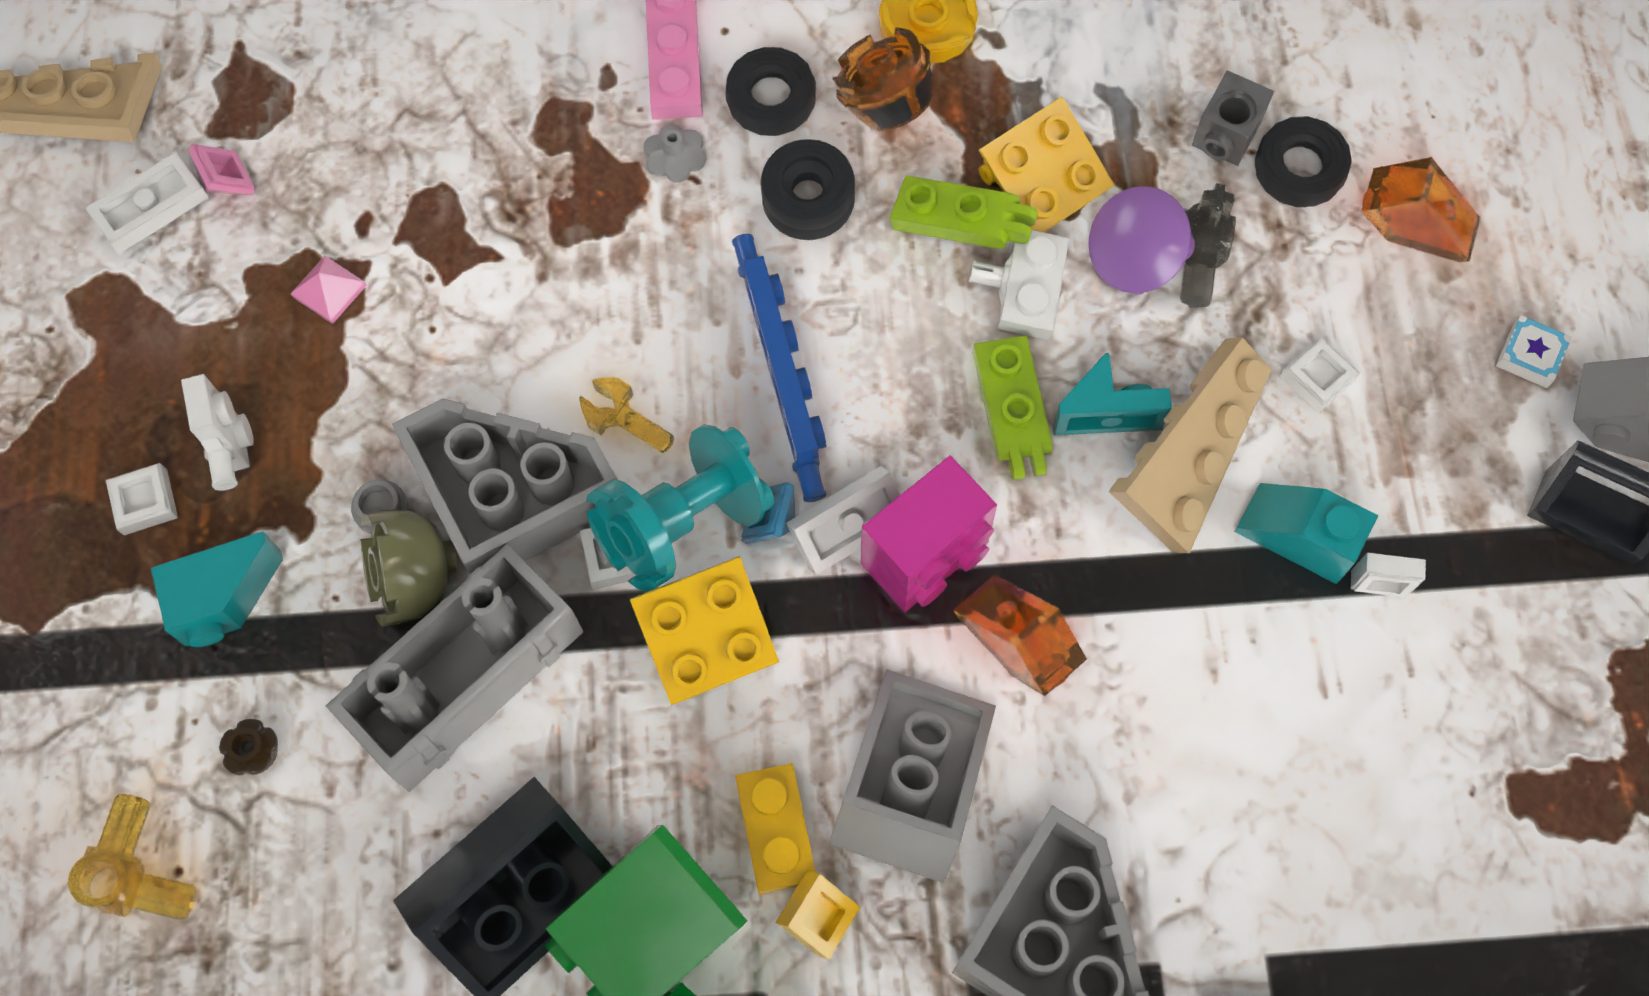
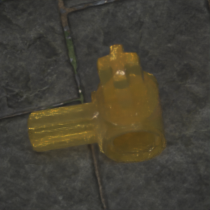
[68,794,197,920]

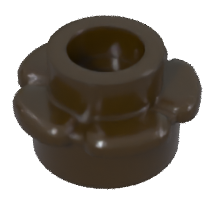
[219,719,278,776]

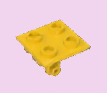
[978,96,1115,232]
[630,556,779,706]

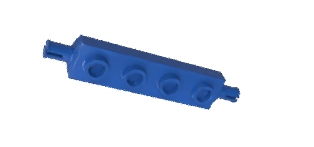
[732,234,827,502]

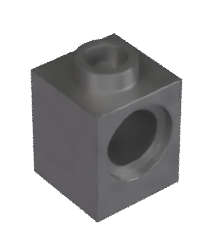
[1191,70,1274,166]

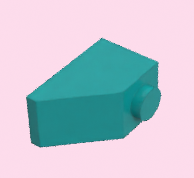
[1234,483,1379,584]
[151,531,283,647]

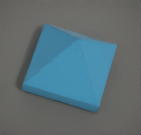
[741,482,796,544]

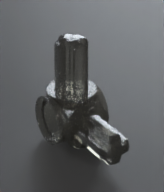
[1180,183,1236,309]

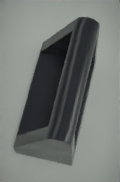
[1527,440,1649,566]

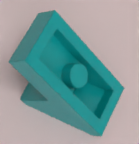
[1053,353,1172,436]

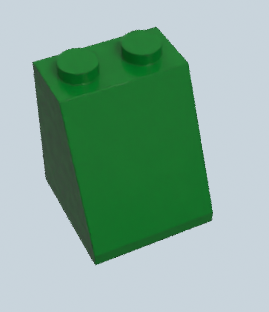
[545,824,748,996]

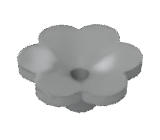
[643,124,706,183]

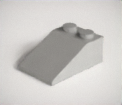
[829,669,996,883]

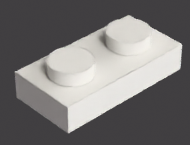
[85,152,209,254]
[786,466,900,575]

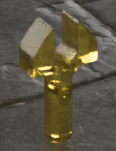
[579,377,674,453]

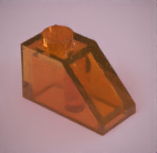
[1361,157,1481,262]
[953,575,1087,696]

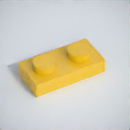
[735,763,816,896]

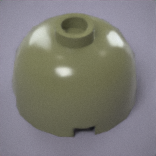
[360,510,457,627]

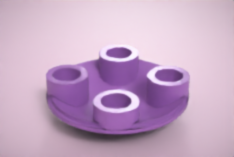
[1089,186,1195,295]

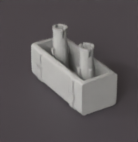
[325,544,583,792]

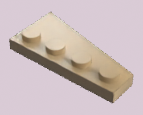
[0,52,162,142]
[1108,337,1272,553]

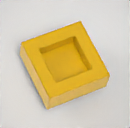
[775,870,860,960]

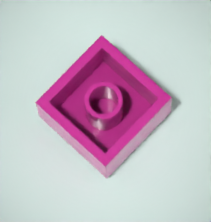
[860,455,997,613]

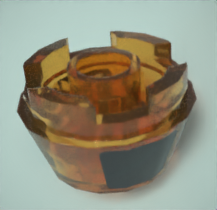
[832,27,933,131]

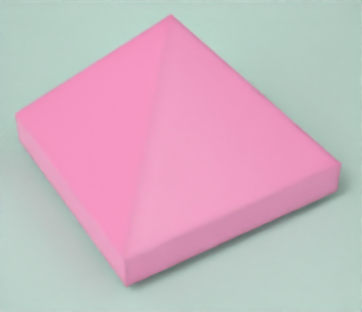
[188,144,255,195]
[291,256,367,324]

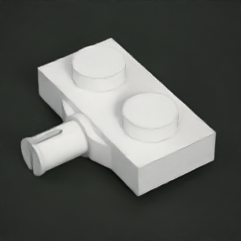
[968,230,1069,340]
[181,374,254,491]

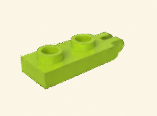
[889,175,1038,249]
[972,335,1053,480]

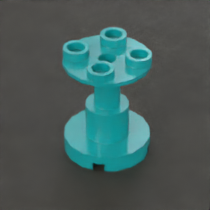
[586,424,775,592]

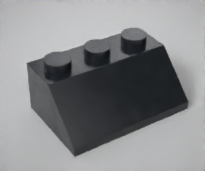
[393,776,612,996]

